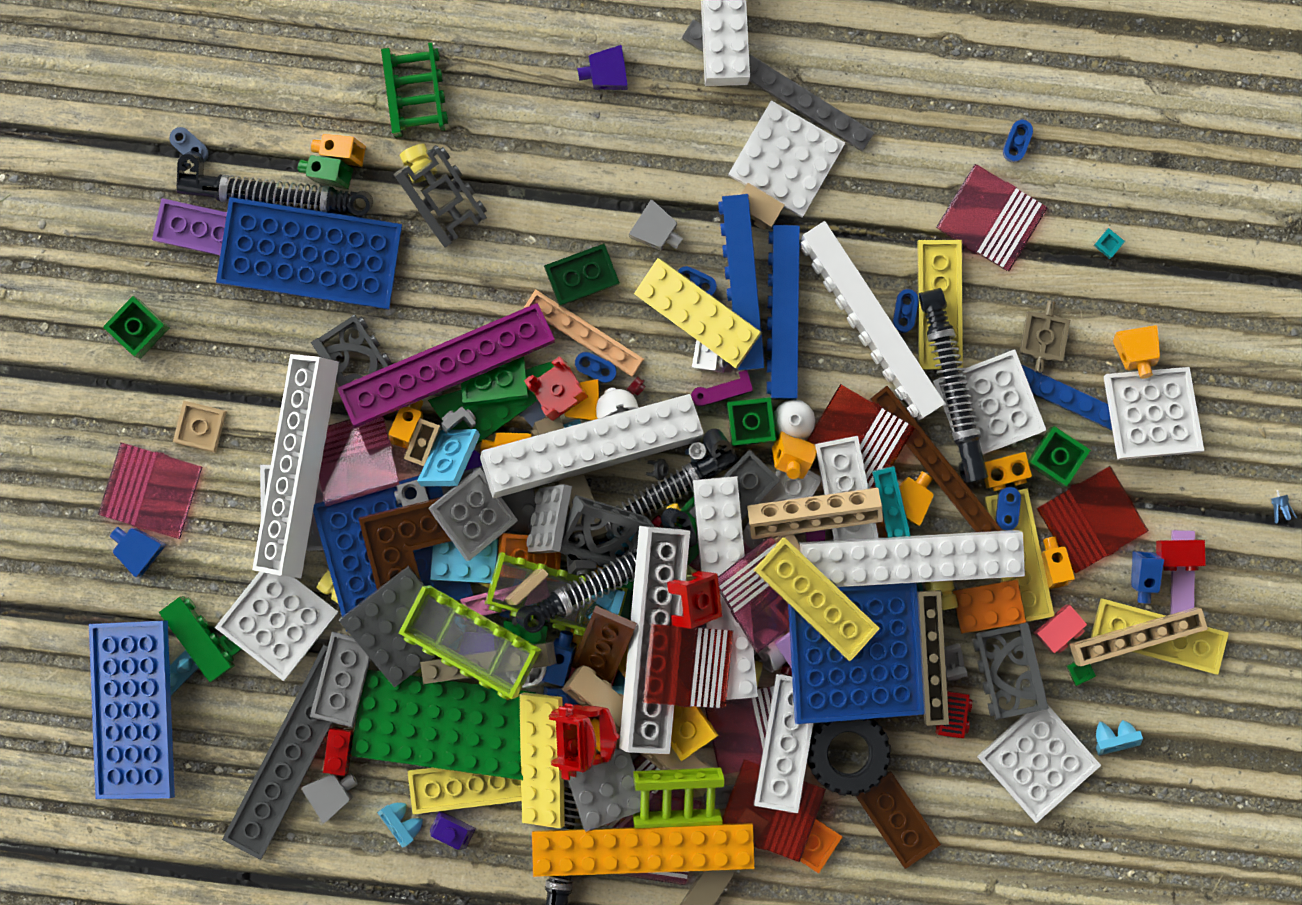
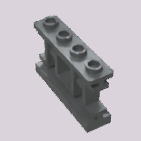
[393,145,487,247]

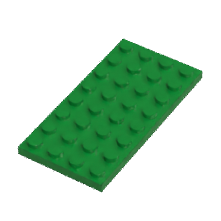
[351,670,536,780]

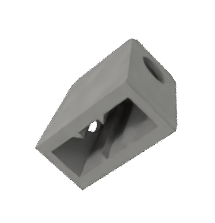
[629,200,683,251]
[301,773,358,824]

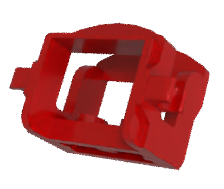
[549,703,620,780]

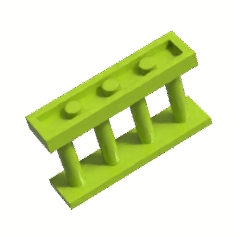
[632,768,724,829]

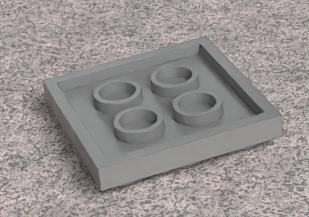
[428,468,518,561]
[527,484,572,554]
[568,748,641,832]

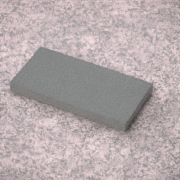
[310,631,371,727]

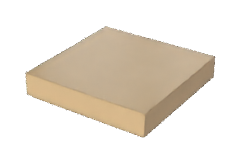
[173,401,227,453]
[503,569,548,605]

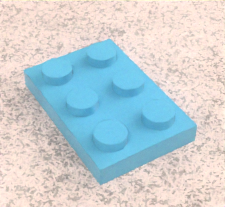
[417,429,480,486]
[430,539,499,584]

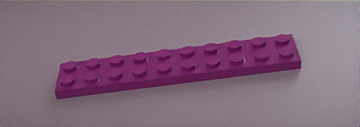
[337,303,555,428]

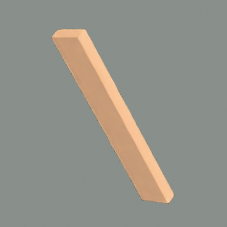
[524,289,644,378]

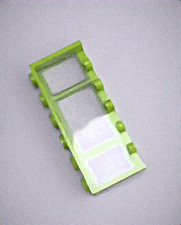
[484,552,628,636]
[399,585,542,700]

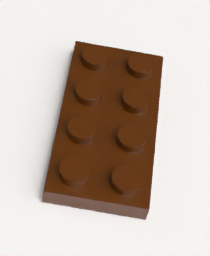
[571,606,637,684]
[855,771,941,869]

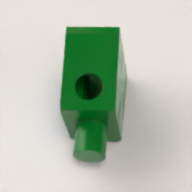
[298,155,353,190]

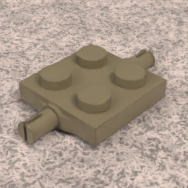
[1019,300,1071,373]

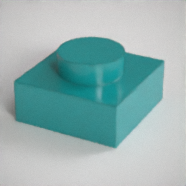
[1093,228,1125,259]

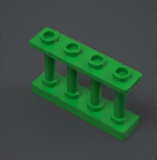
[381,42,448,138]

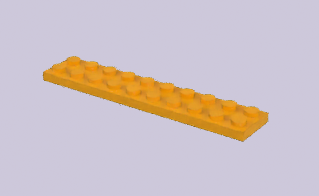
[532,823,754,877]

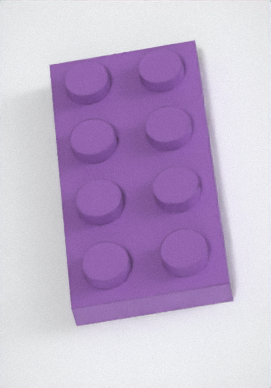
[152,198,227,256]

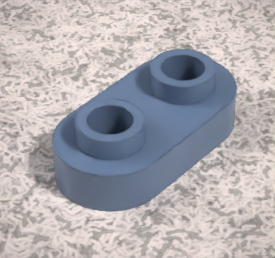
[169,127,209,162]

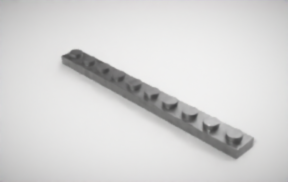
[682,19,875,152]

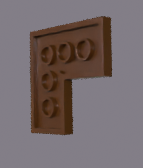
[359,497,451,590]

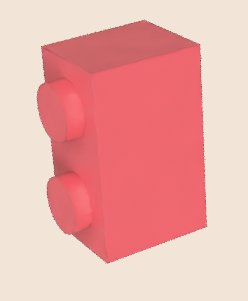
[1033,604,1087,653]

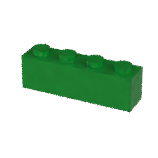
[159,596,235,682]

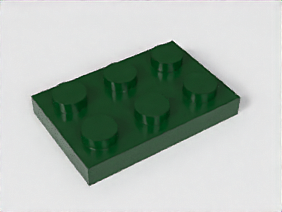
[544,243,620,307]

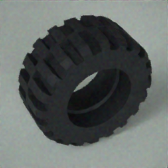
[807,719,892,796]

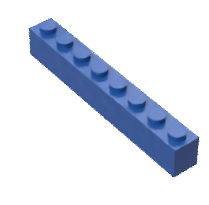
[718,194,765,370]
[766,225,800,400]

